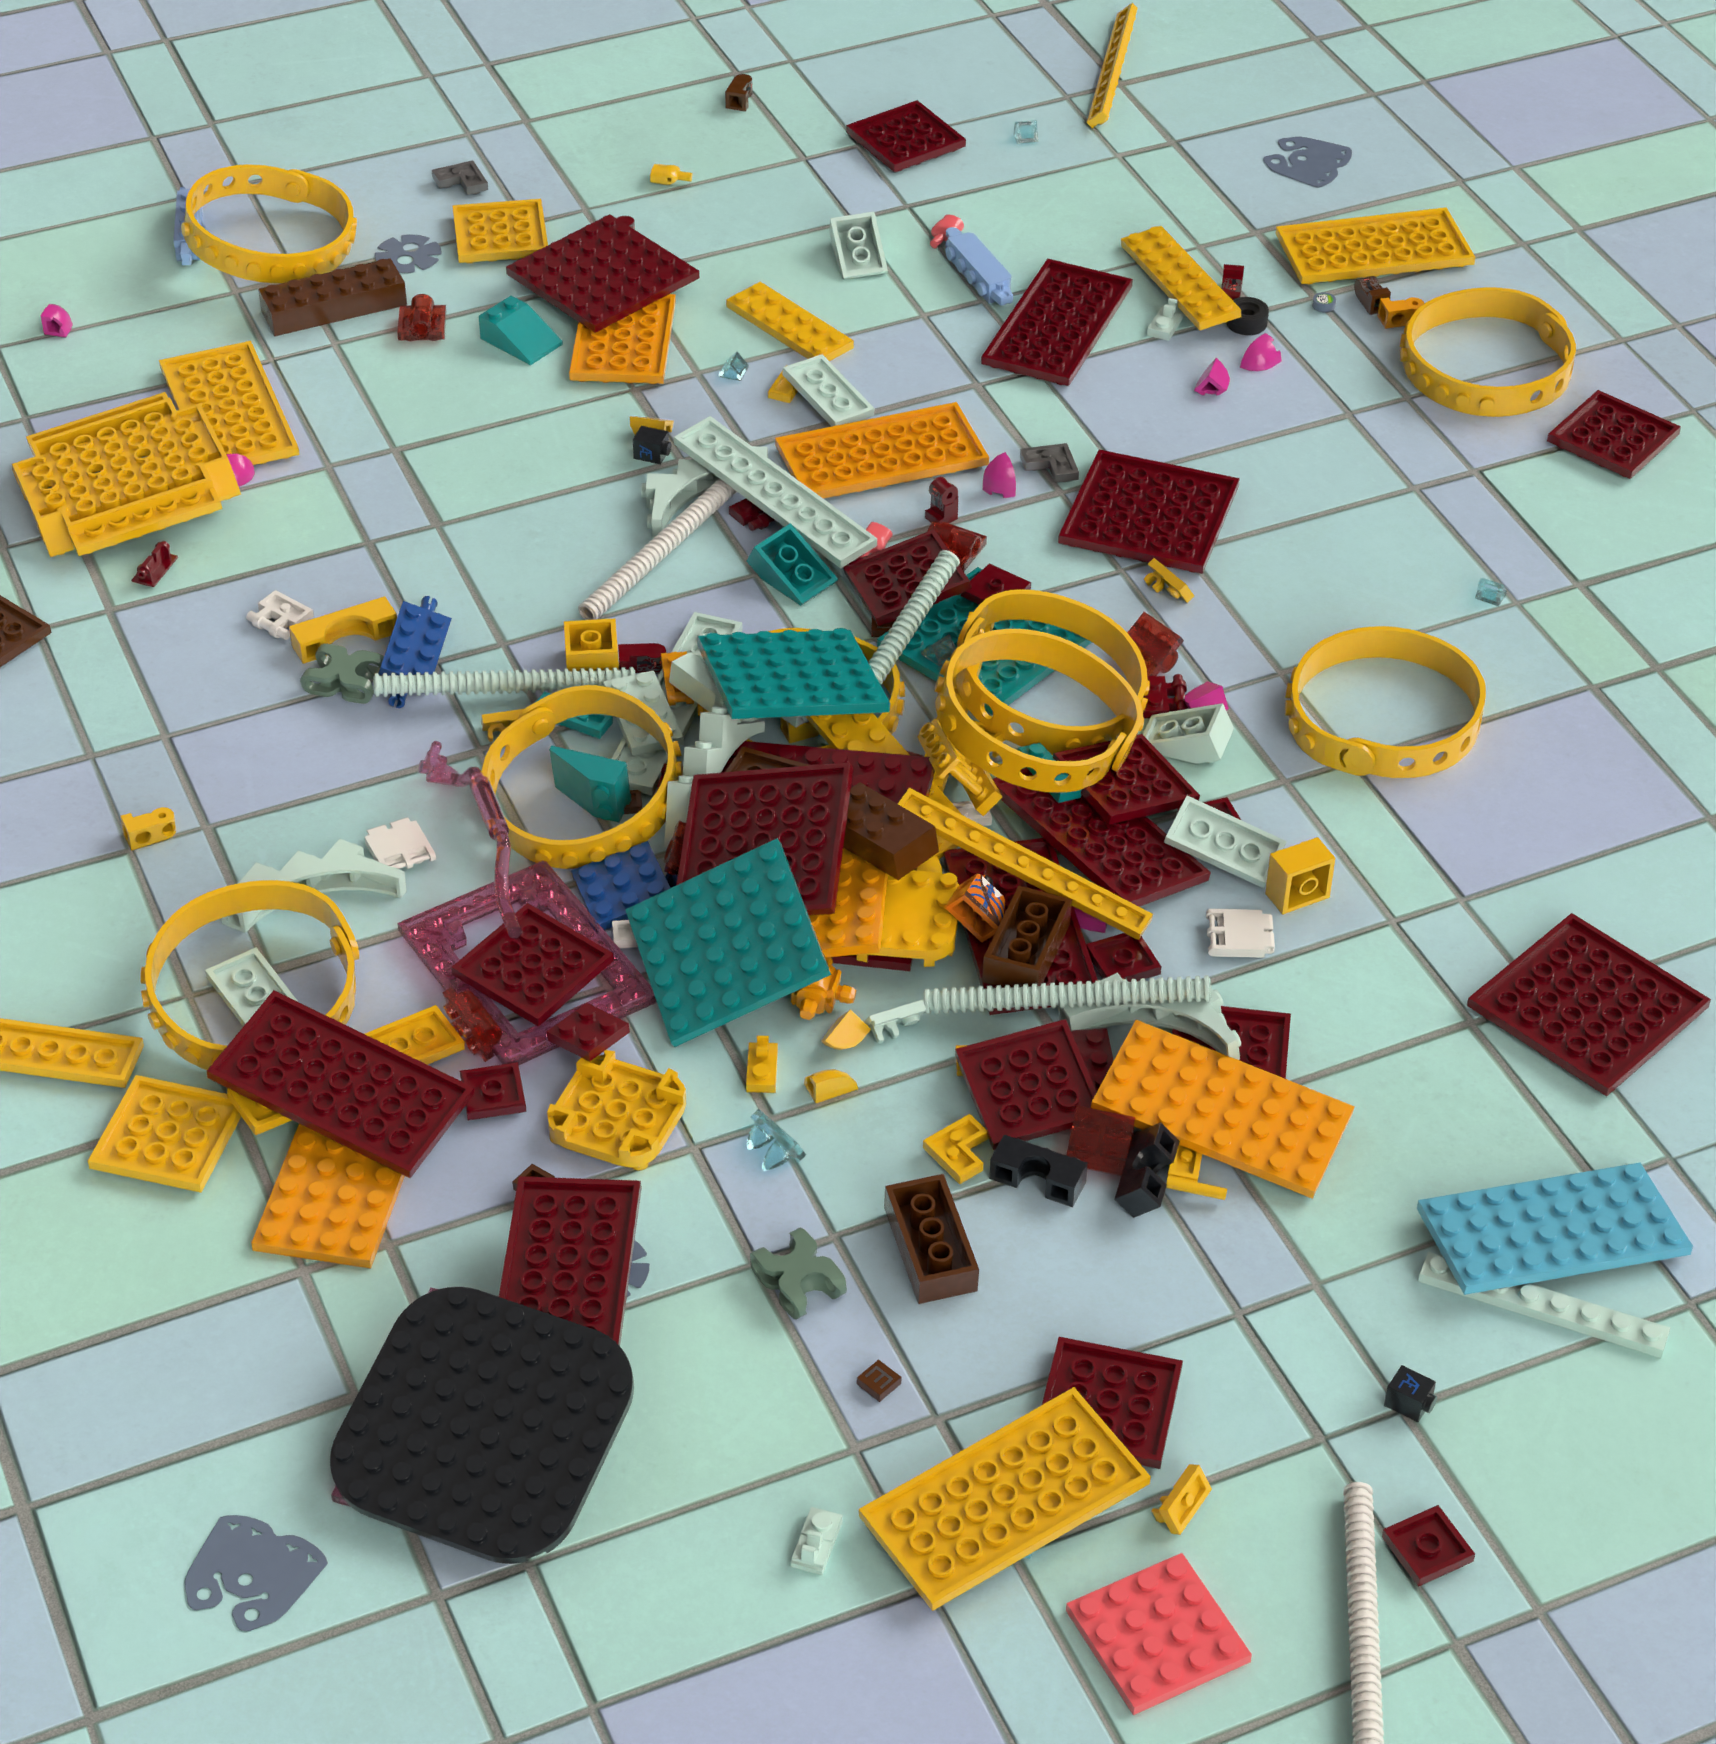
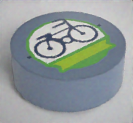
[1312,292,1336,312]

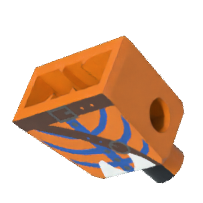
[945,874,1005,943]

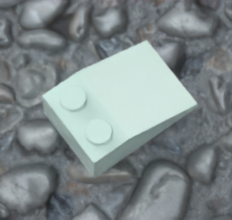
[829,212,888,280]
[1143,703,1234,764]

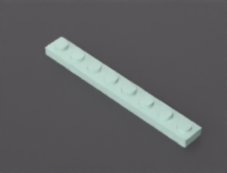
[1418,1252,1670,1358]

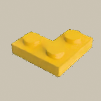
[923,1114,988,1184]

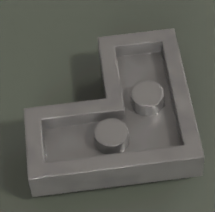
[432,160,488,195]
[1020,443,1079,483]

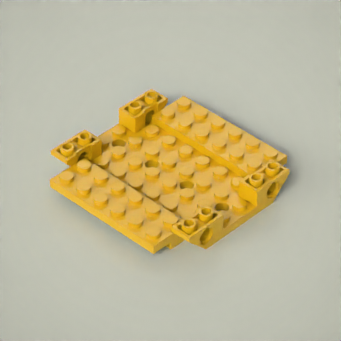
[12,392,241,557]

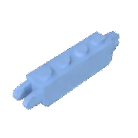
[174,187,203,265]
[945,227,1013,306]

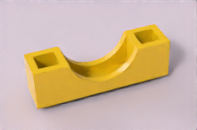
[289,596,397,664]

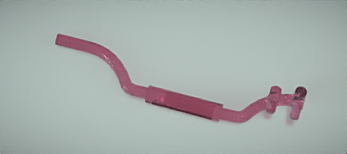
[419,741,522,938]

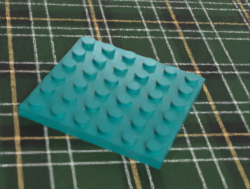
[877,567,1092,715]
[697,628,890,719]
[625,838,831,1047]

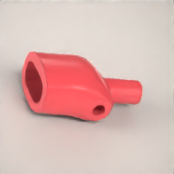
[930,214,964,248]
[856,522,893,560]

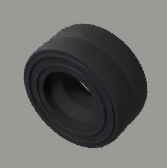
[1226,297,1269,335]

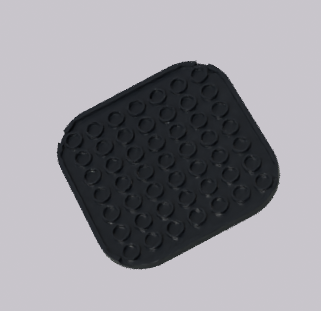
[330,1287,634,1564]

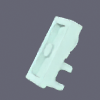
[1147,298,1185,341]
[864,1000,926,1043]
[791,1507,842,1575]

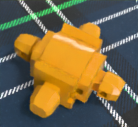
[791,957,856,1020]

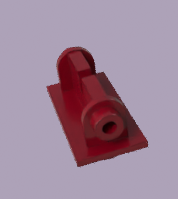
[131,541,178,587]

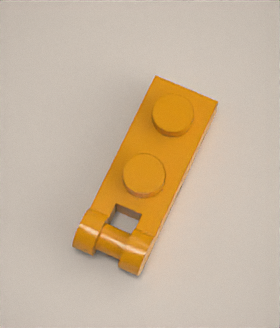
[661,651,694,706]

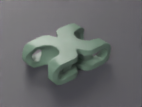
[300,644,384,704]
[750,1227,847,1319]

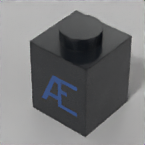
[633,426,672,465]
[1384,1365,1437,1422]

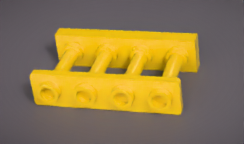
[917,718,1002,816]

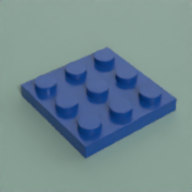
[571,841,670,933]

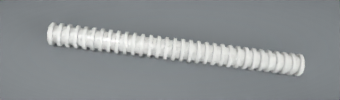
[578,479,737,620]
[1343,1482,1384,1744]

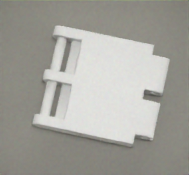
[365,817,436,869]
[1206,909,1275,958]

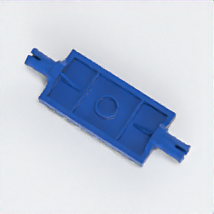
[378,596,452,708]

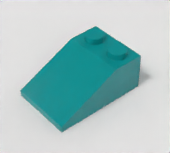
[479,296,563,366]
[746,523,838,606]
[549,746,631,823]

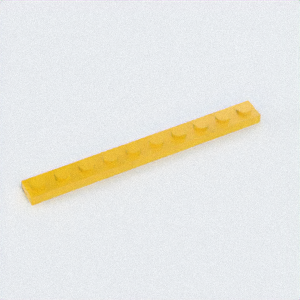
[1087,3,1138,128]
[898,788,1153,940]

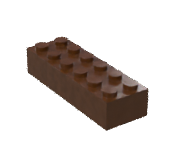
[258,258,407,336]

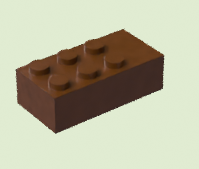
[843,782,939,880]
[982,886,1072,988]
[884,1174,979,1304]

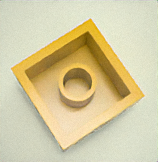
[564,618,619,671]
[1265,837,1335,915]

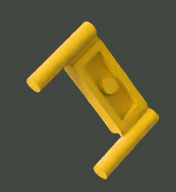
[1166,1145,1227,1200]

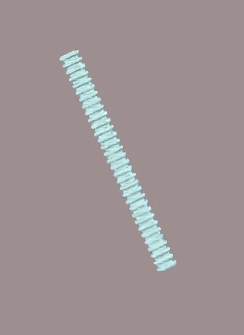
[817,550,960,747]
[373,667,635,697]
[923,975,1212,1014]

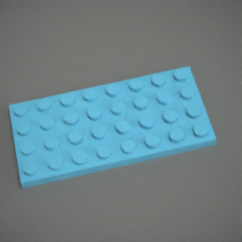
[1417,1162,1693,1295]

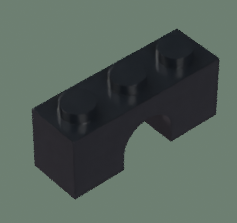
[1114,1122,1180,1218]
[989,1135,1088,1207]

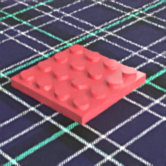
[1066,1553,1252,1715]

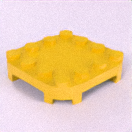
[857,870,959,967]
[547,1050,686,1170]

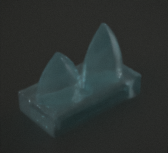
[747,1108,806,1171]

